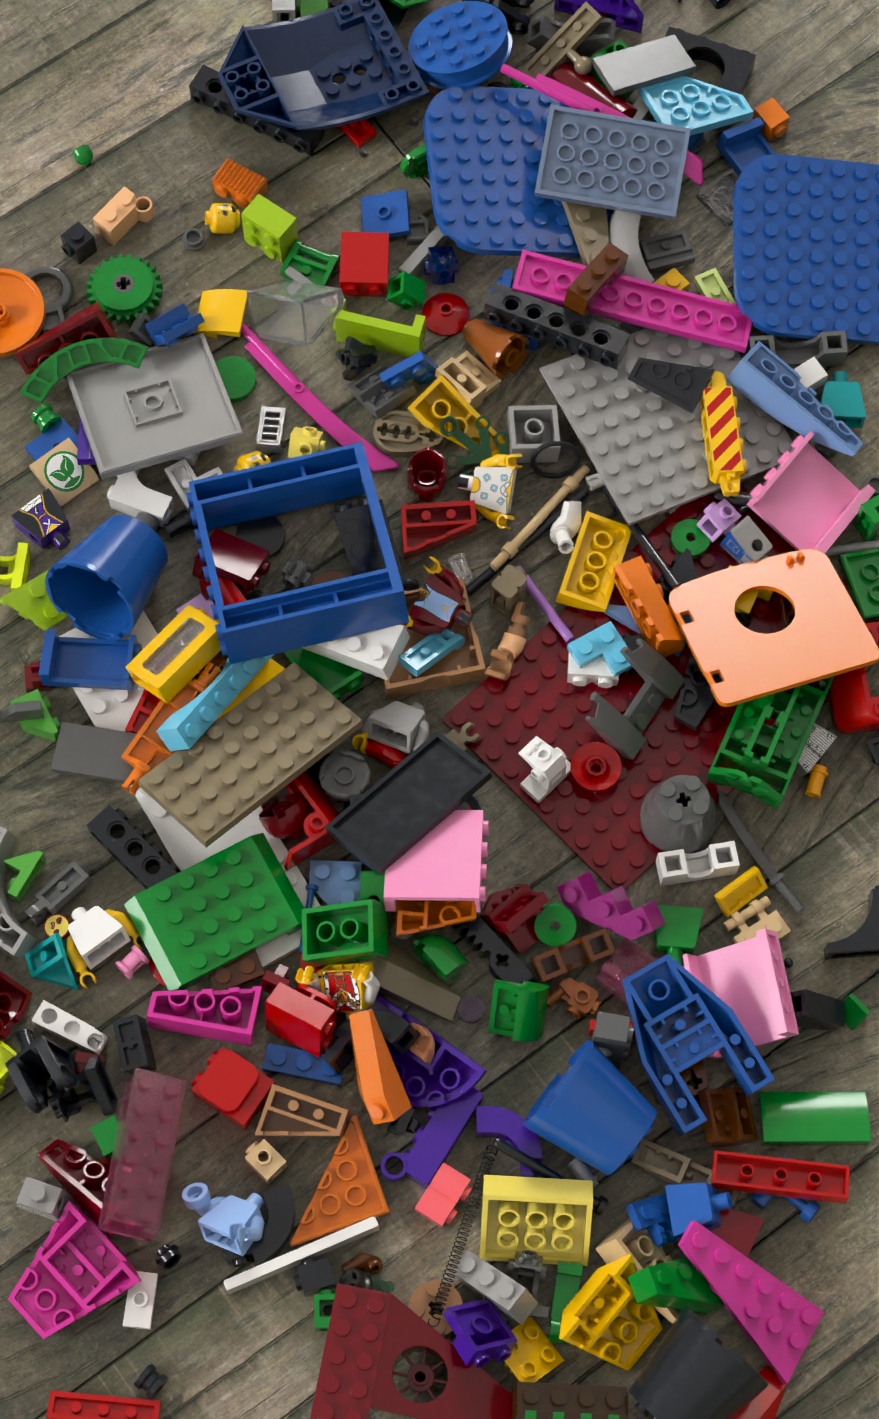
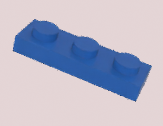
[262,1043,344,1086]

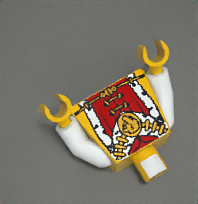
[295,962,380,1020]

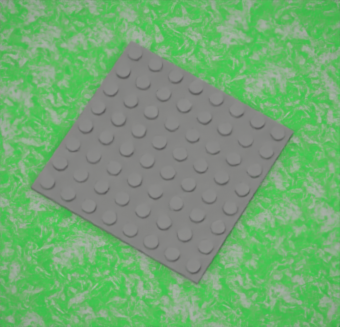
[540,328,793,526]

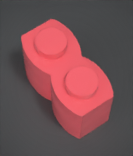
[415,1162,472,1228]

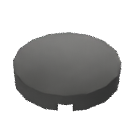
[319,750,370,802]

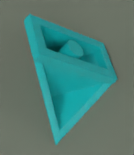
[25,933,79,991]

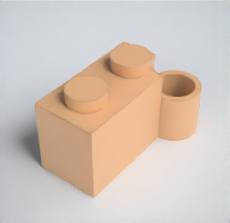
[93,187,154,246]

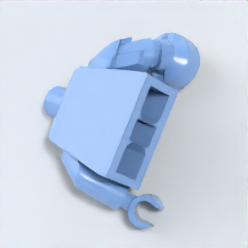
[182,1183,264,1256]

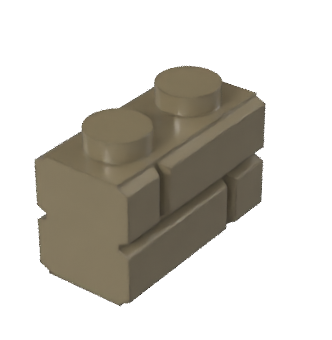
[490,565,527,617]

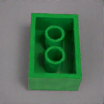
[302,899,388,966]

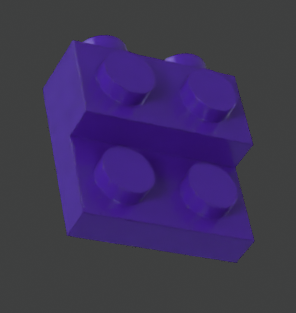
[443,1298,518,1368]

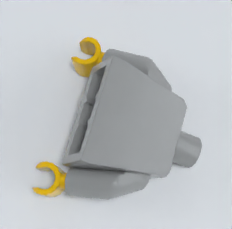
[352,701,430,754]

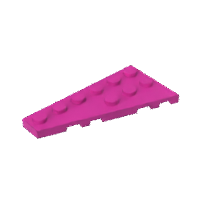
[678,1221,824,1384]

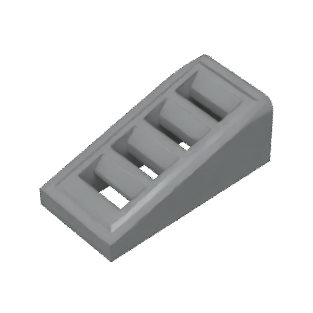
[256,406,286,453]

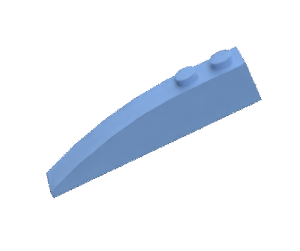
[726,341,864,457]

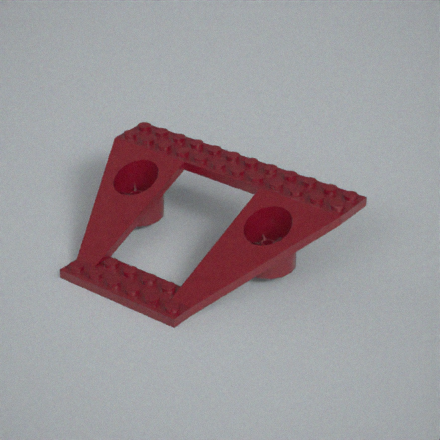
[310,1283,512,1419]

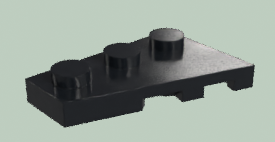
[628,357,716,414]
[674,651,723,732]

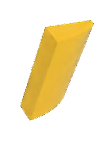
[555,511,632,612]

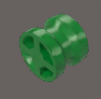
[30,403,62,433]

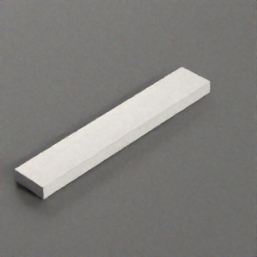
[223,1217,379,1295]

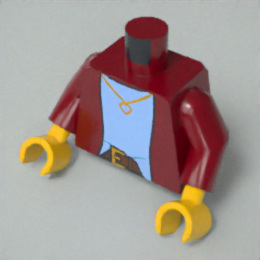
[400,556,473,635]

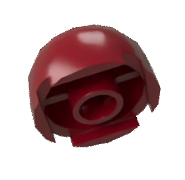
[259,792,311,840]

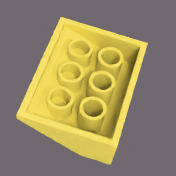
[479,1175,593,1266]

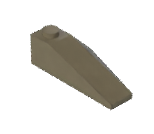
[360,941,462,1022]

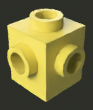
[288,426,326,458]

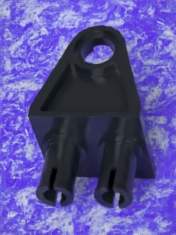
[462,0,534,35]
[5,1028,77,1114]

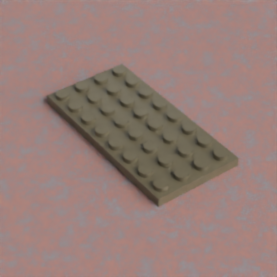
[138,663,363,848]

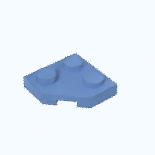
[309,860,362,905]

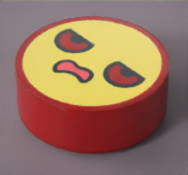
[44,914,70,940]

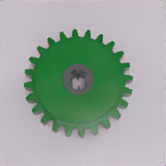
[86,254,163,325]

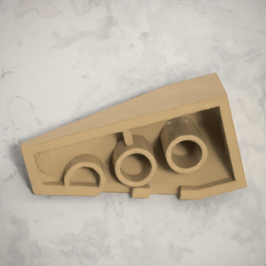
[595,1218,695,1324]

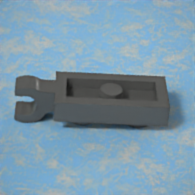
[25,861,92,926]

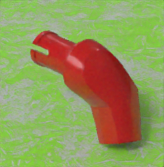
[365,739,407,770]

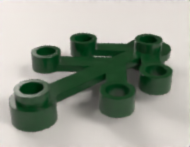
[439,416,518,479]

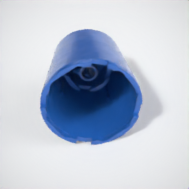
[45,515,168,641]
[522,1040,658,1175]

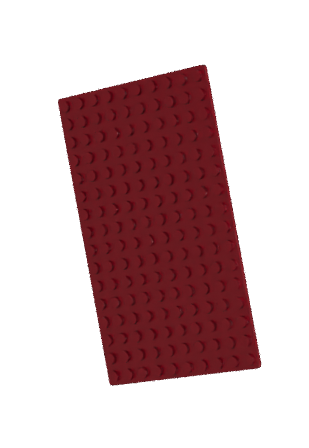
[443,484,879,890]

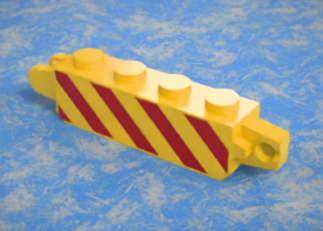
[699,371,747,497]

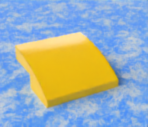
[194,289,249,338]

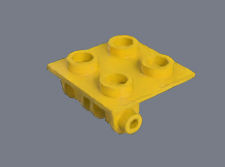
[504,1316,565,1382]

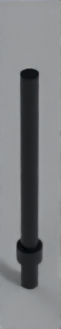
[602,485,681,590]

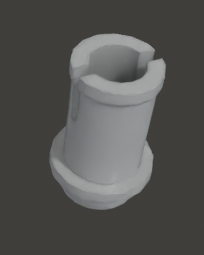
[567,1158,599,1189]

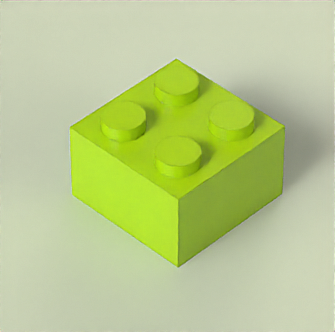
[241,194,298,262]

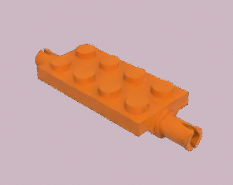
[121,662,221,796]

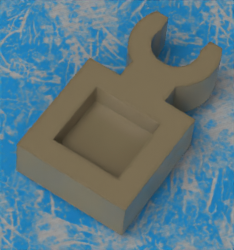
[444,722,482,753]

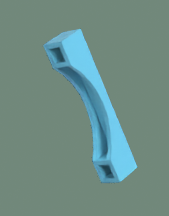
[156,654,274,751]

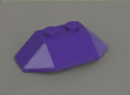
[554,0,644,33]

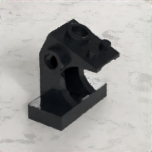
[48,1055,118,1122]

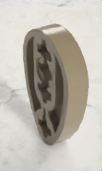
[373,410,443,458]

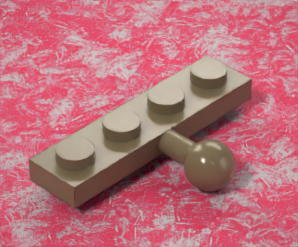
[521,2,604,79]

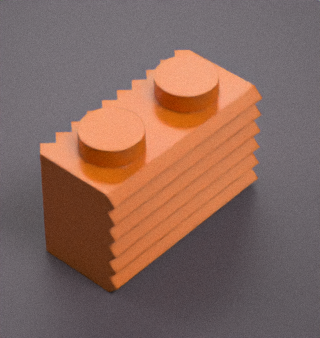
[212,158,268,208]

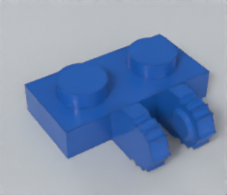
[625,1193,677,1246]

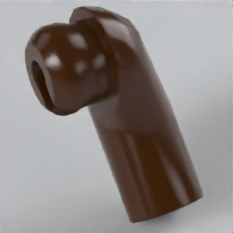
[341,1253,383,1274]

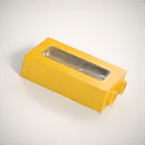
[126,604,224,703]

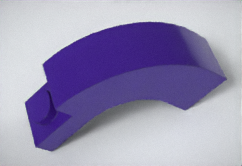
[476,1106,542,1178]

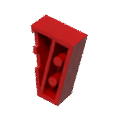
[400,500,477,560]

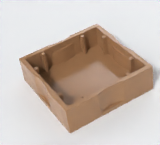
[382,578,486,700]

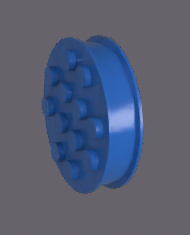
[408,1,513,90]

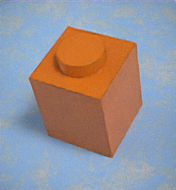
[752,98,790,141]

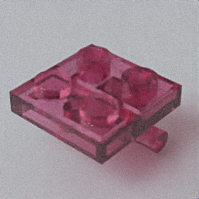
[595,937,658,1003]

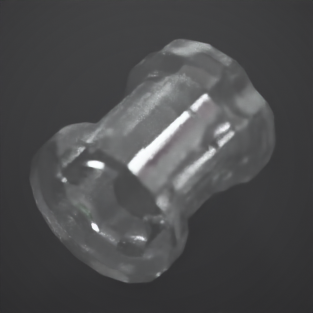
[447,553,475,584]

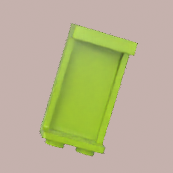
[332,298,426,357]

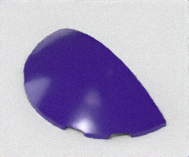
[363,994,487,1108]

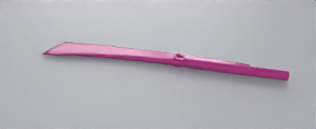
[500,63,703,186]
[241,322,400,472]

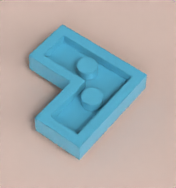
[567,621,632,677]

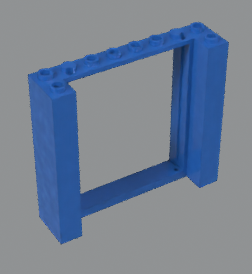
[186,442,409,664]

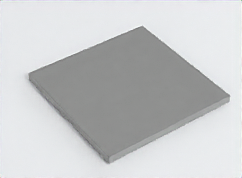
[66,333,244,480]

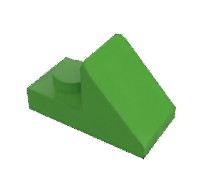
[3,850,46,904]

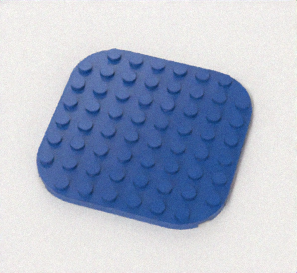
[423,86,614,258]
[733,154,879,345]

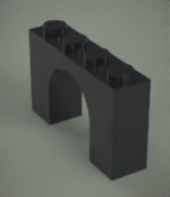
[665,26,756,95]

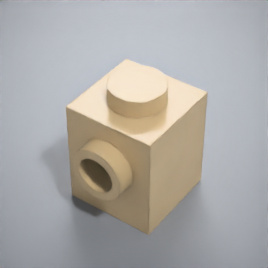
[245,1139,288,1185]

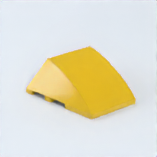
[559,1254,663,1371]

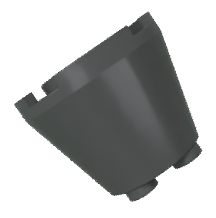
[640,775,718,853]

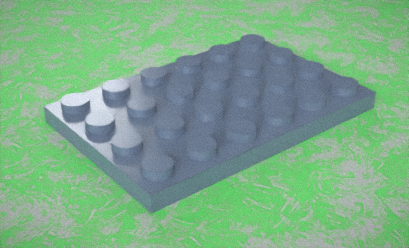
[534,105,691,220]

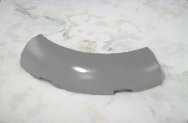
[608,210,654,283]
[0,826,38,957]

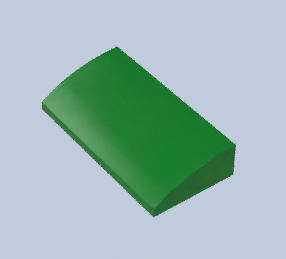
[759,1092,871,1146]

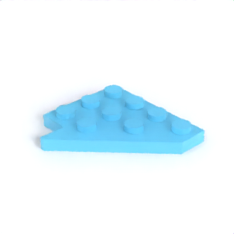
[638,75,753,136]

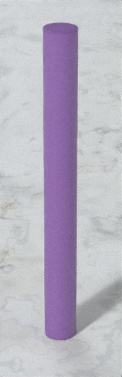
[516,565,575,644]

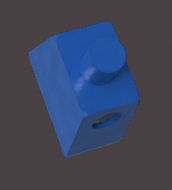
[665,1183,733,1240]

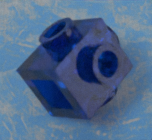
[424,246,459,285]

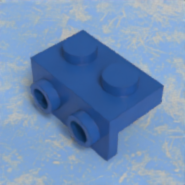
[145,303,205,347]

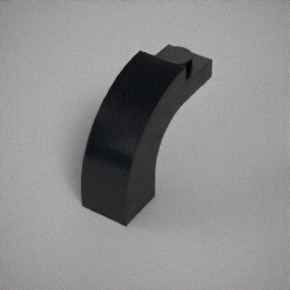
[322,1011,419,1075]
[223,1184,295,1267]

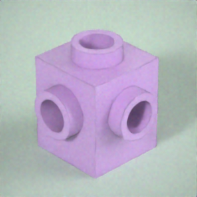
[696,498,741,542]

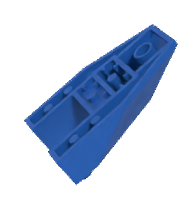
[622,954,775,1137]

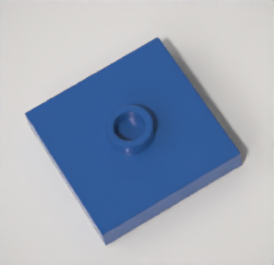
[361,189,411,238]
[25,419,78,461]

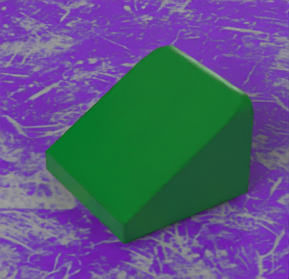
[844,993,870,1030]

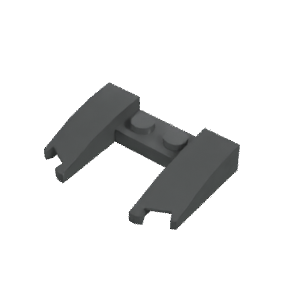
[585,638,685,760]

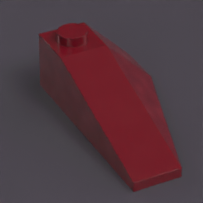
[37,1139,151,1236]

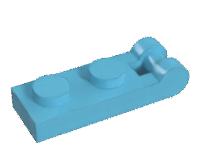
[399,628,465,677]

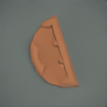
[409,1023,435,1064]

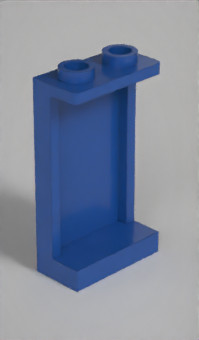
[716,117,776,176]
[38,629,142,690]

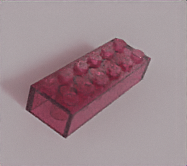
[98,1067,187,1242]

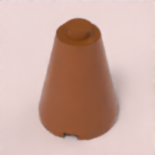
[463,318,529,379]

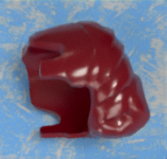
[407,447,447,502]

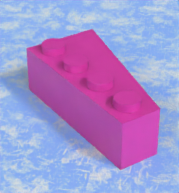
[147,986,263,1046]

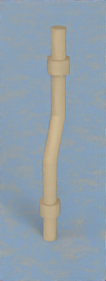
[490,465,590,571]

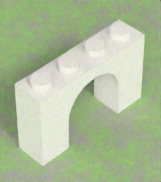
[107,452,200,528]

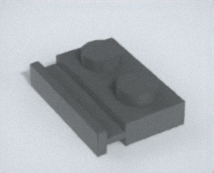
[640,229,696,274]

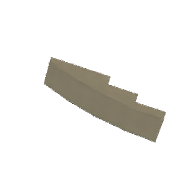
[631,1138,741,1209]

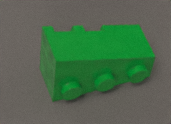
[628,1257,725,1315]

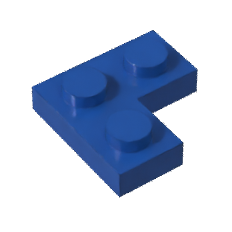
[379,351,438,389]

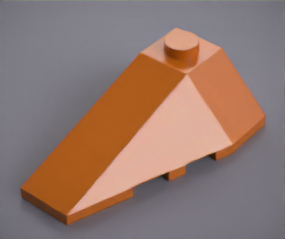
[349,1009,412,1125]

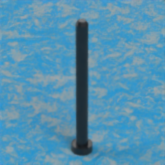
[492,1138,608,1216]

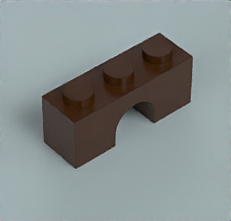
[563,242,629,316]
[529,928,616,983]

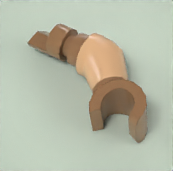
[484,601,531,681]

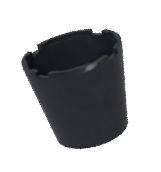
[629,1306,769,1419]

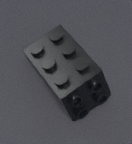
[330,496,404,576]

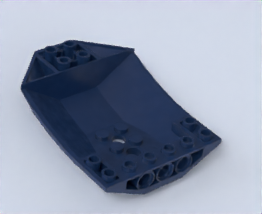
[218,0,429,130]

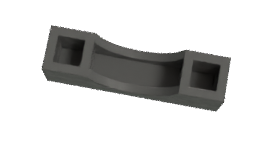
[746,331,848,369]

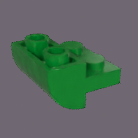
[488,979,550,1042]

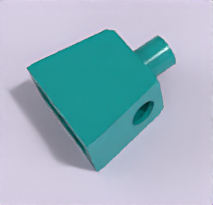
[820,371,866,428]

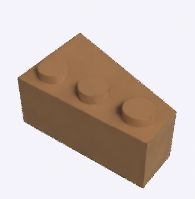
[255,1084,351,1137]

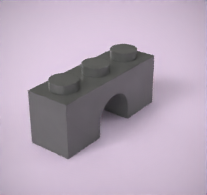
[592,1011,634,1069]

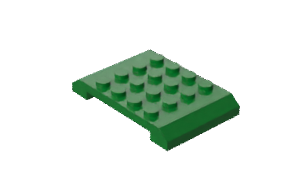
[124,833,304,991]

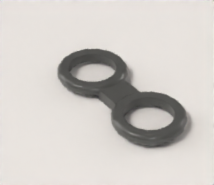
[25,266,84,378]

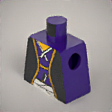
[11,488,70,550]

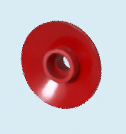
[422,293,470,336]
[570,742,622,791]

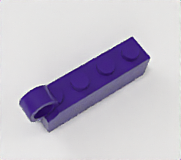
[381,1088,484,1189]

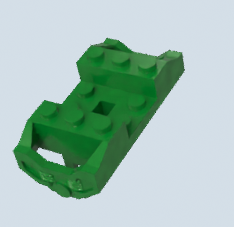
[707,676,835,810]

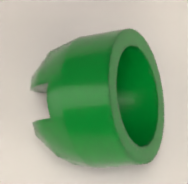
[72,145,93,165]

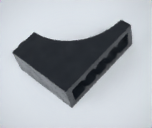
[824,885,879,960]
[790,989,845,1031]

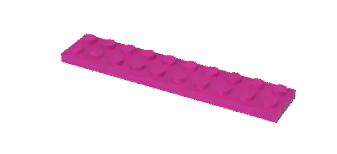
[512,250,752,353]

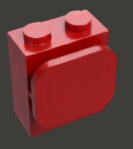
[339,232,389,297]
[265,982,337,1058]
[191,1046,276,1131]

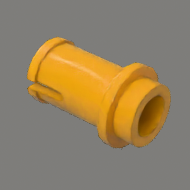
[804,764,829,798]

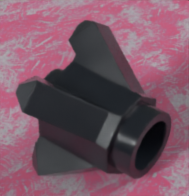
[336,336,378,381]

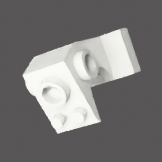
[518,736,571,804]

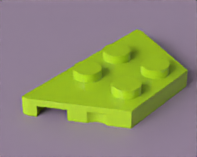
[0,569,69,631]

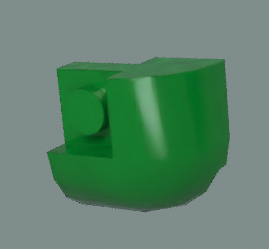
[412,934,470,982]

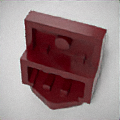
[479,884,551,953]

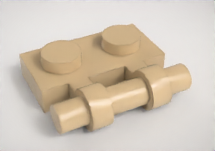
[723,896,791,944]

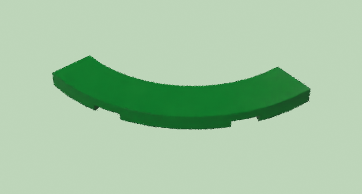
[20,338,149,404]

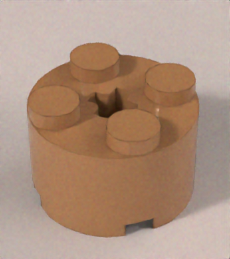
[408,1280,463,1338]

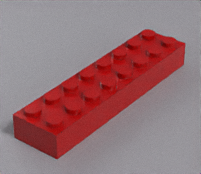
[711,1150,850,1204]

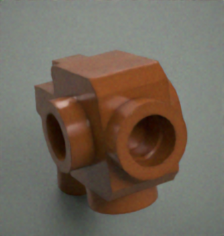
[547,977,602,1019]

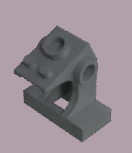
[494,1250,549,1319]

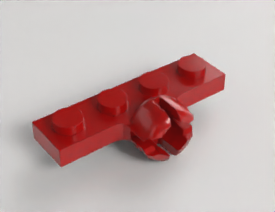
[46,1390,162,1419]

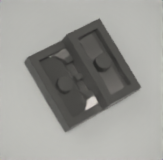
[348,361,417,419]

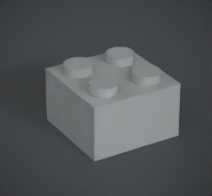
[506,405,561,463]

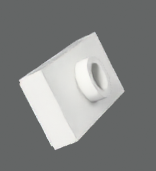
[123,1271,158,1330]

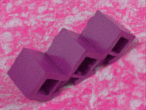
[556,871,666,940]

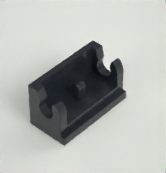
[112,1014,157,1075]

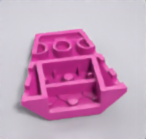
[8,1201,142,1339]

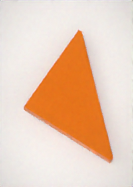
[290,1115,390,1248]

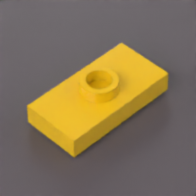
[714,866,768,918]

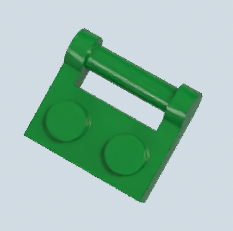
[280,240,340,291]

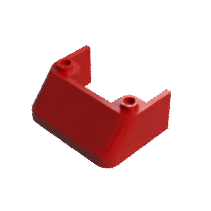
[828,622,879,734]
[284,771,339,871]

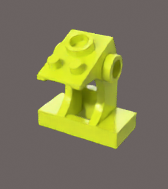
[0,542,32,591]

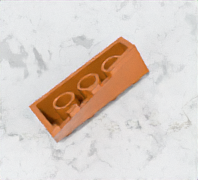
[612,556,686,657]

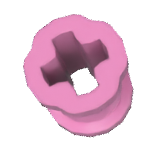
[115,945,150,980]

